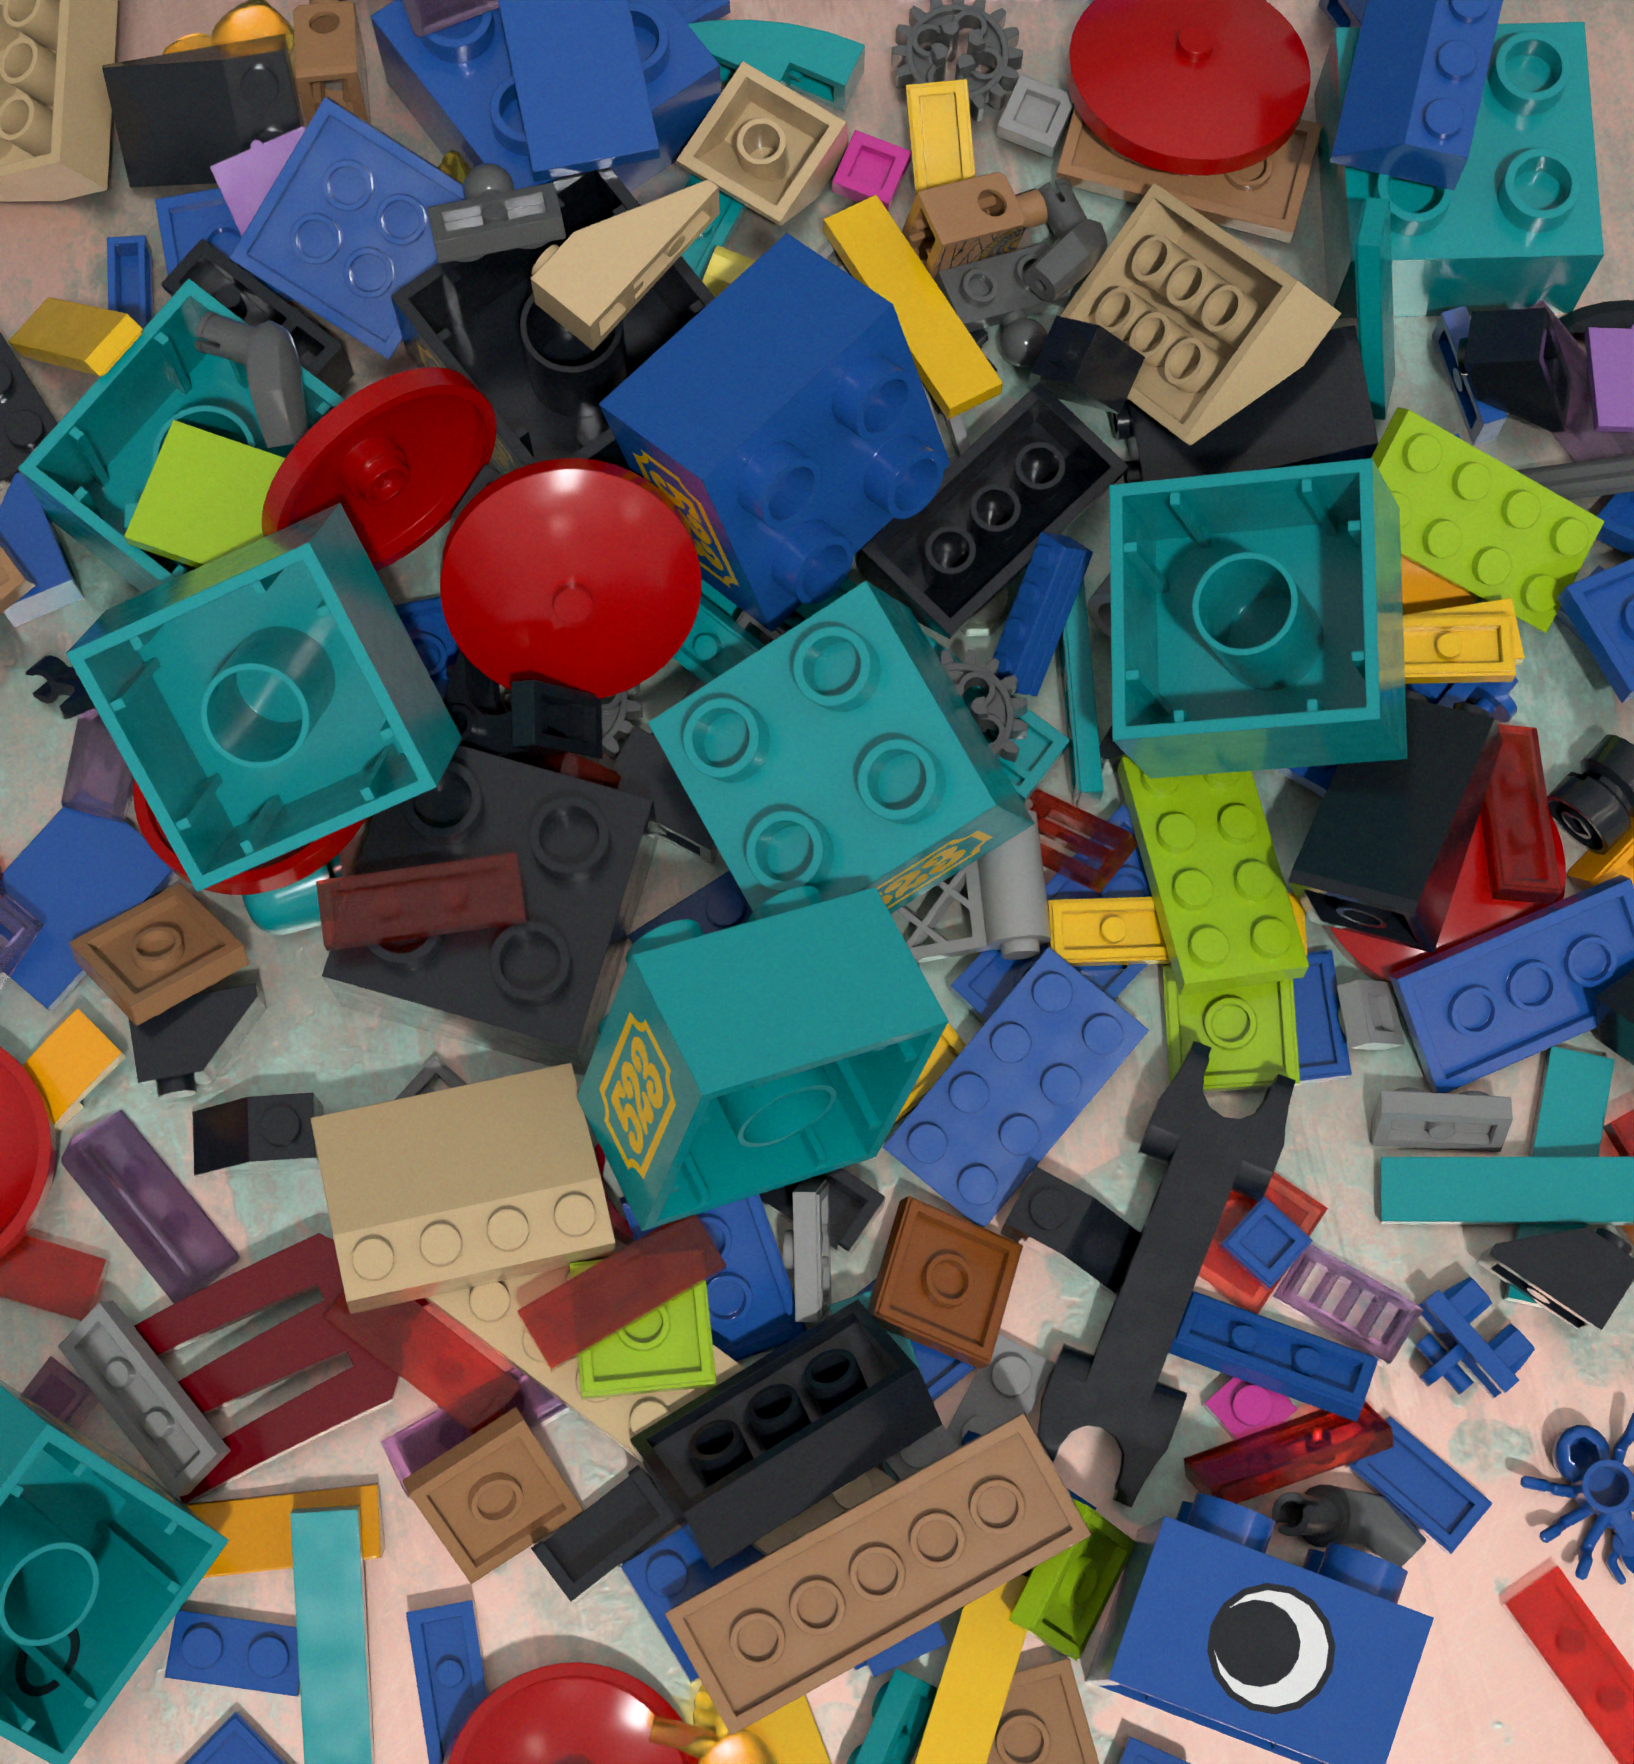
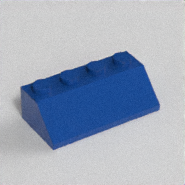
[1330,0,1503,191]

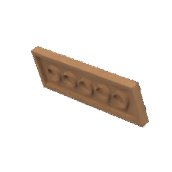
[665,1412,1091,1735]

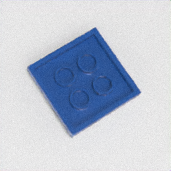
[229,97,466,360]

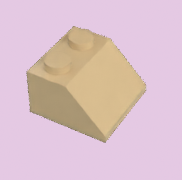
[676,61,849,226]

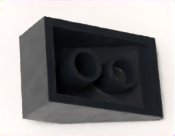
[102,34,304,188]

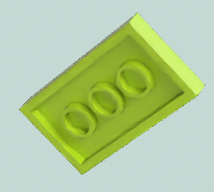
[1371,407,1605,633]
[1117,757,1309,996]

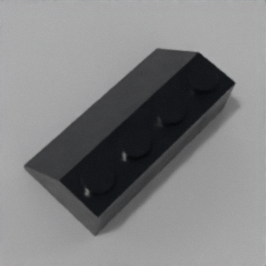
[859,382,1129,639]
[629,1299,942,1569]

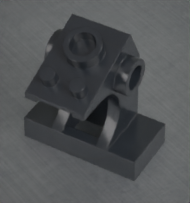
[442,652,603,762]

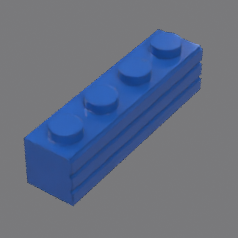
[107,235,153,329]
[992,532,1093,696]

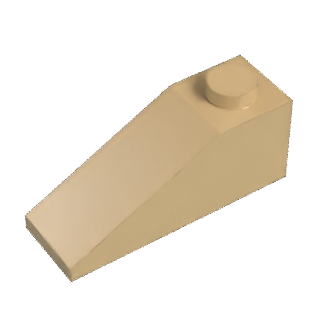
[531,179,720,351]

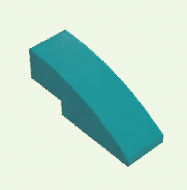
[688,19,865,112]

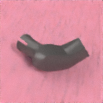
[1023,178,1108,302]
[195,311,308,448]
[1272,1484,1427,1567]

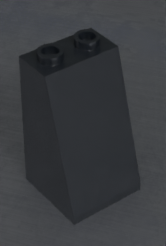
[1112,325,1379,484]
[1288,689,1503,953]

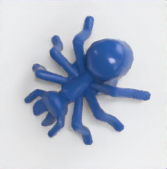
[1520,1413,1634,1585]

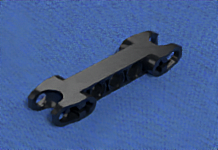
[1037,1041,1296,1508]

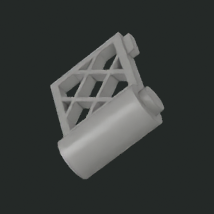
[891,810,1052,967]

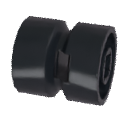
[1544,734,1634,855]

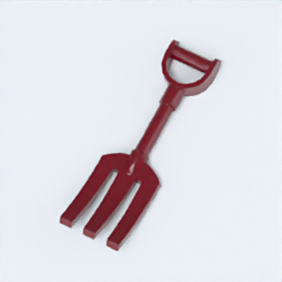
[134,1142,638,1504]

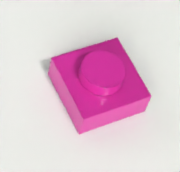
[832,130,912,212]
[1202,1377,1298,1455]

